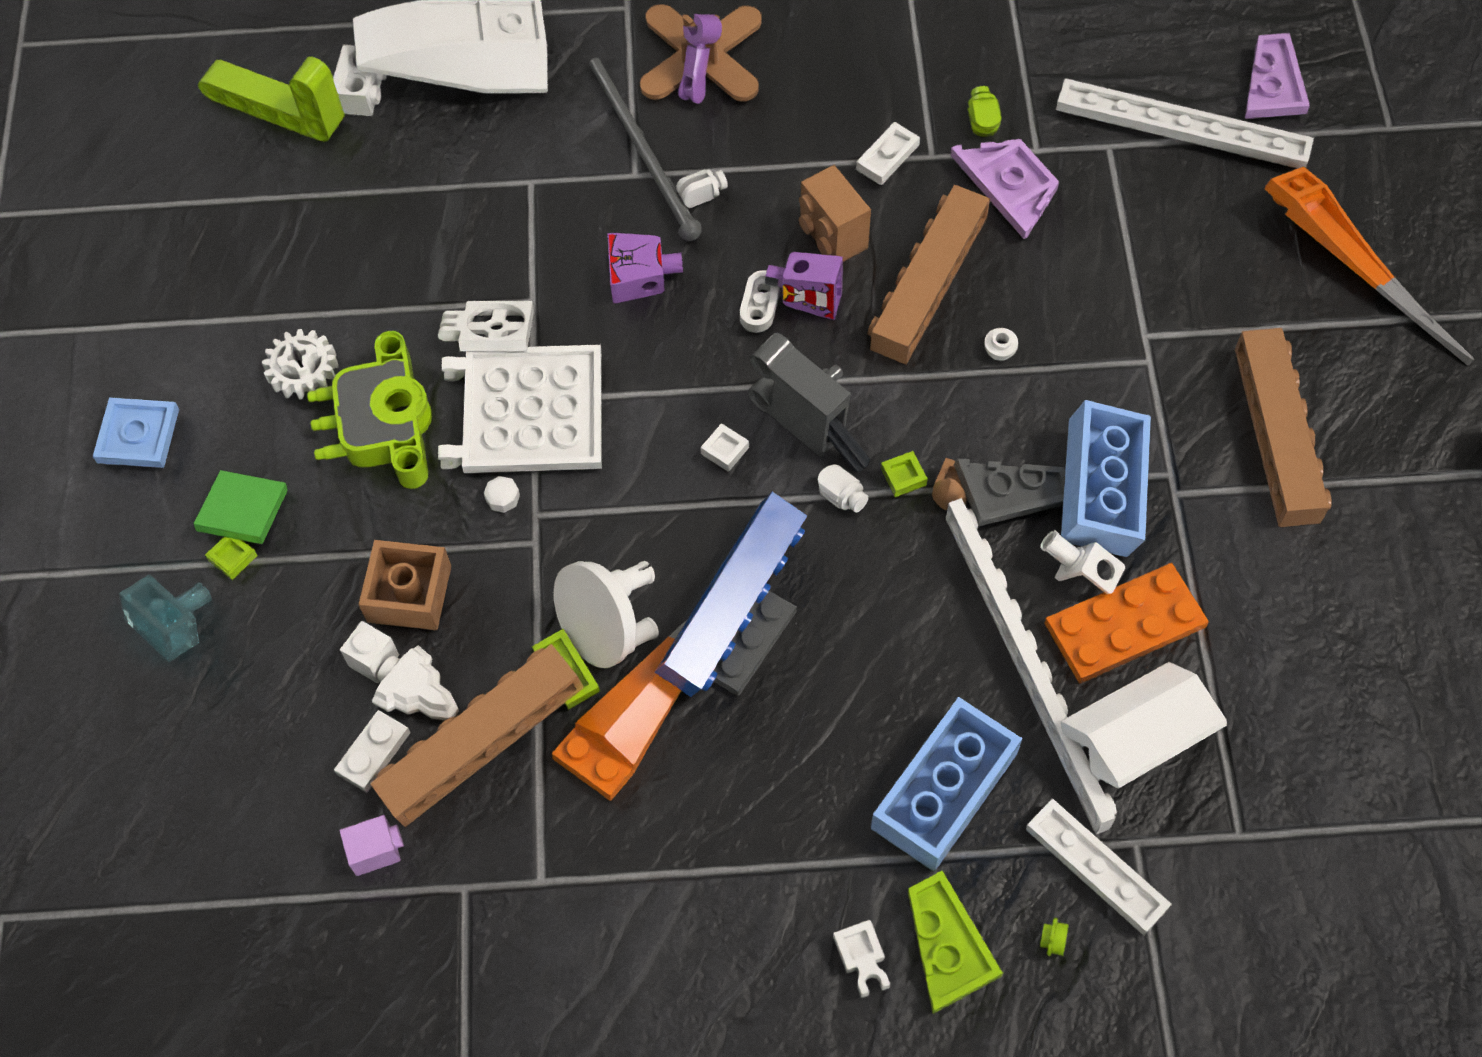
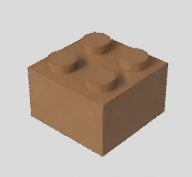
[799,165,871,262]
[359,540,451,630]

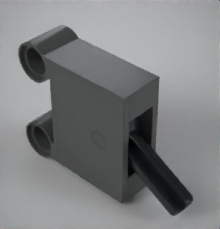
[748,333,870,472]

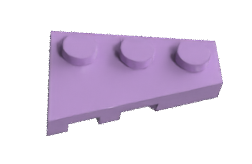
[1245,33,1310,119]

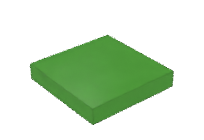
[194,470,288,544]

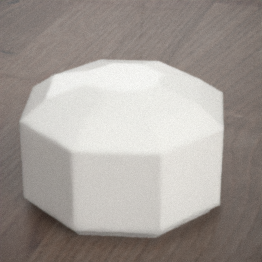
[484,476,520,513]

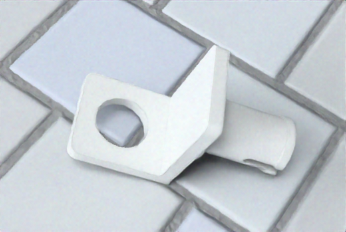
[1040,530,1125,594]

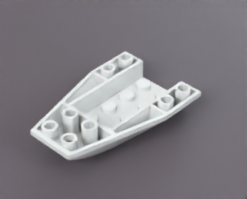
[353,0,548,93]

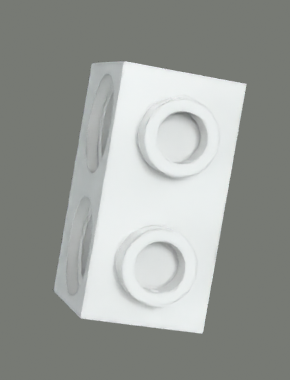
[333,45,387,116]

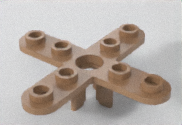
[640,4,762,101]

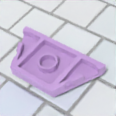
[951,139,1059,239]

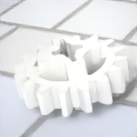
[262,329,338,399]

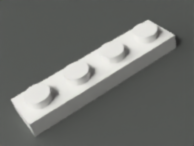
[1026,799,1171,935]

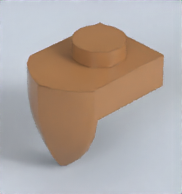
[932,458,967,510]

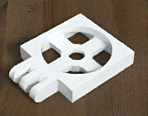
[438,301,534,351]

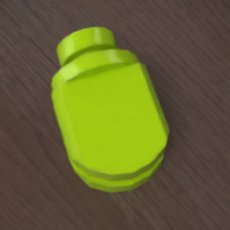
[968,86,1002,137]

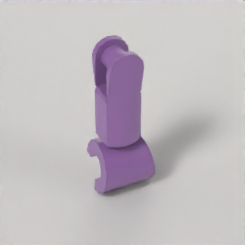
[678,14,722,104]

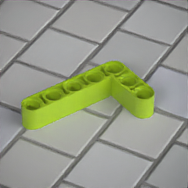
[198,57,344,142]

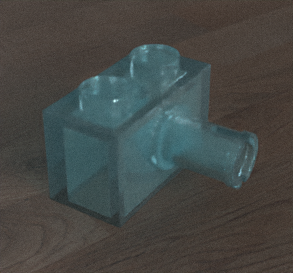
[119,574,212,662]

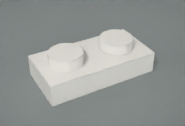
[856,122,920,185]
[334,710,410,793]

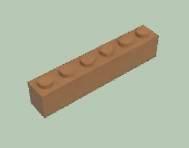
[868,184,990,365]
[1234,328,1332,527]
[370,644,584,827]

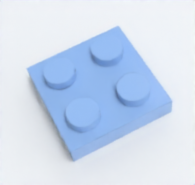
[93,398,179,468]

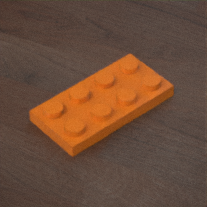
[1044,563,1209,684]

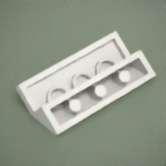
[1061,662,1227,789]

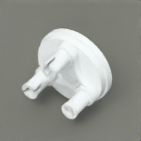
[554,561,658,668]

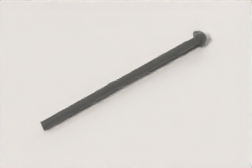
[589,58,702,241]

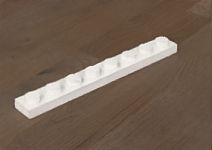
[1056,78,1314,168]

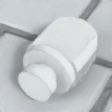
[676,169,728,208]
[818,465,868,512]

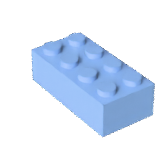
[1061,400,1151,557]
[871,697,1022,872]

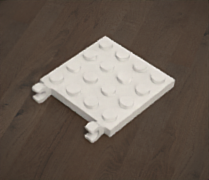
[438,345,602,473]

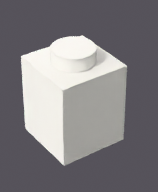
[340,621,399,684]

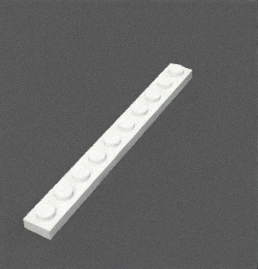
[946,498,1117,834]

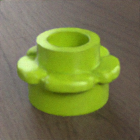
[1040,918,1069,956]

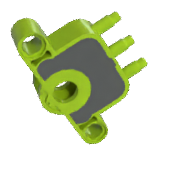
[307,331,432,489]

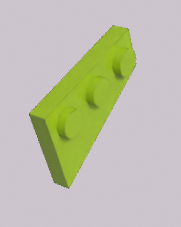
[908,871,1003,1014]

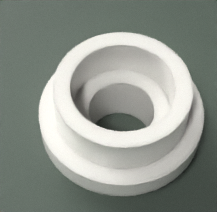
[984,328,1018,361]

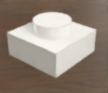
[701,423,749,472]

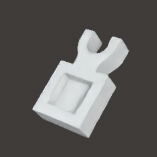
[833,920,890,998]

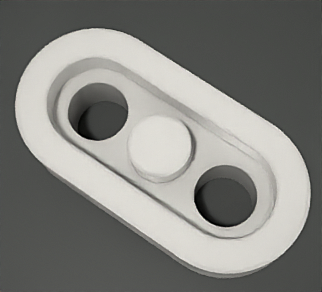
[740,270,780,332]

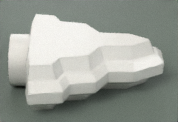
[372,645,459,720]

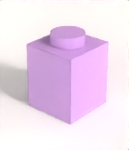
[340,815,404,876]

